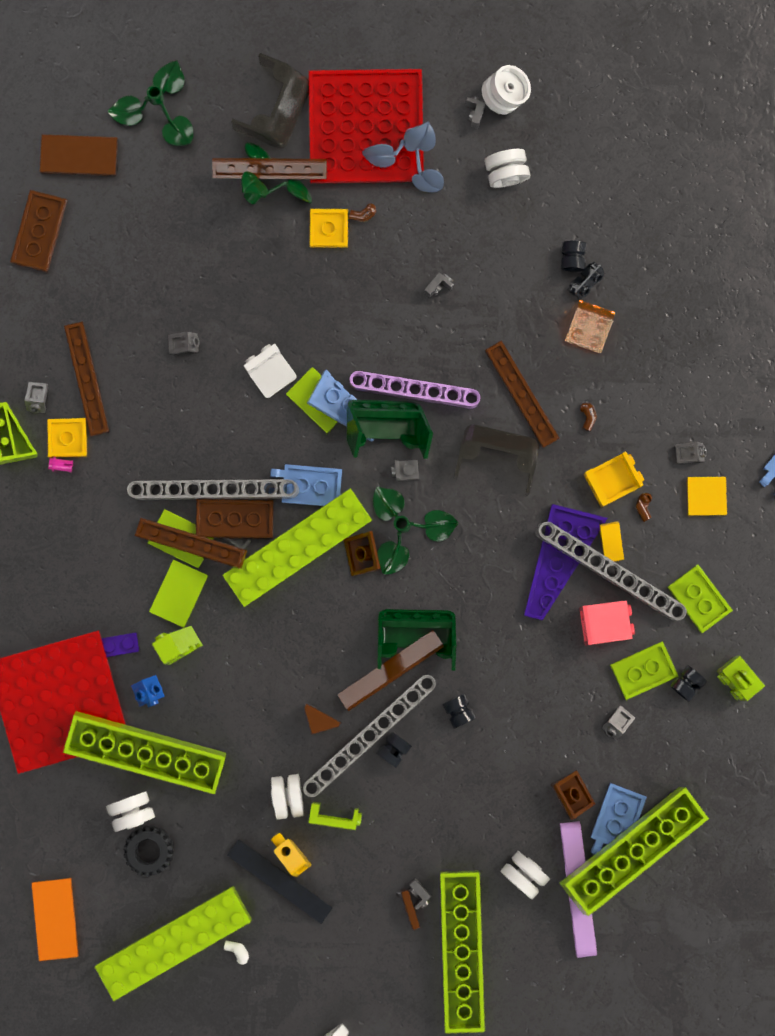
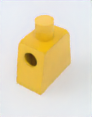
[271,833,312,877]

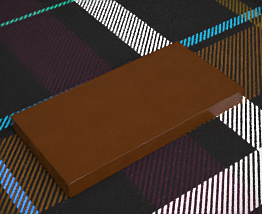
[40,134,118,176]
[10,190,67,273]
[196,499,273,539]

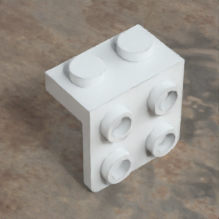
[244,344,297,398]

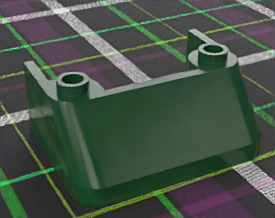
[346,400,433,459]
[377,609,456,671]

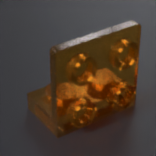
[566,300,615,353]

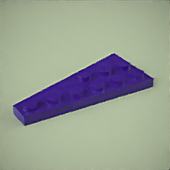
[524,504,608,620]

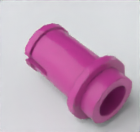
[48,457,73,473]

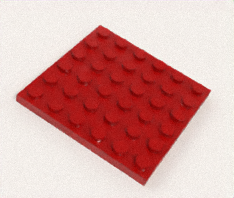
[309,69,424,184]
[0,630,126,774]

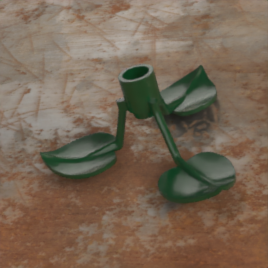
[108,60,194,146]
[241,142,312,204]
[373,487,458,575]

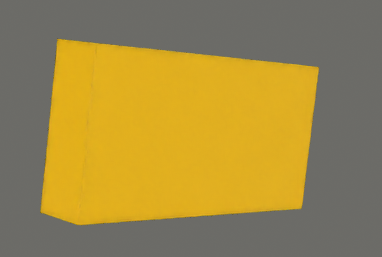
[599,521,624,561]

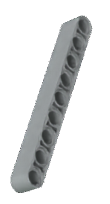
[127,479,299,500]
[536,522,686,620]
[303,675,436,797]

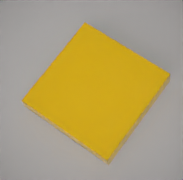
[310,209,348,248]
[47,418,87,458]
[687,477,727,516]

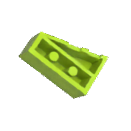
[0,402,38,465]
[152,626,203,665]

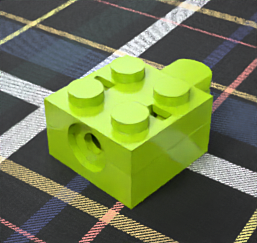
[716,656,765,701]

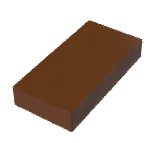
[401,889,420,930]

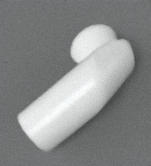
[224,941,249,965]

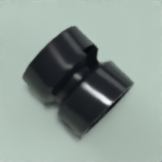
[561,240,587,272]
[670,665,707,702]
[442,694,476,729]
[376,731,412,768]

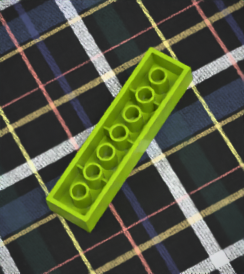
[223,488,372,607]
[63,711,226,794]
[560,787,709,916]
[440,871,485,1033]
[94,886,252,1001]

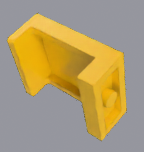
[583,451,644,508]

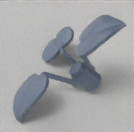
[362,121,444,192]

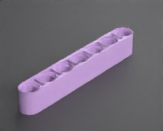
[350,371,480,409]
[560,821,597,958]

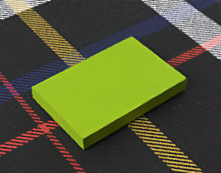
[286,367,338,434]
[147,509,214,569]
[149,559,209,628]
[667,564,733,634]
[610,641,679,700]

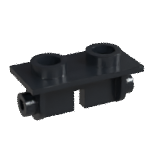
[568,262,605,301]

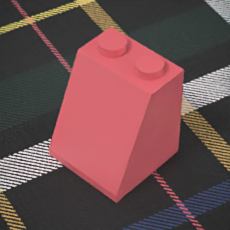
[579,601,635,646]

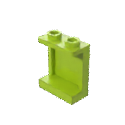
[309,802,362,830]

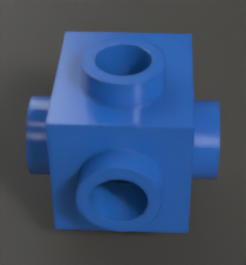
[131,675,165,708]

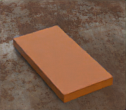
[32,878,79,961]

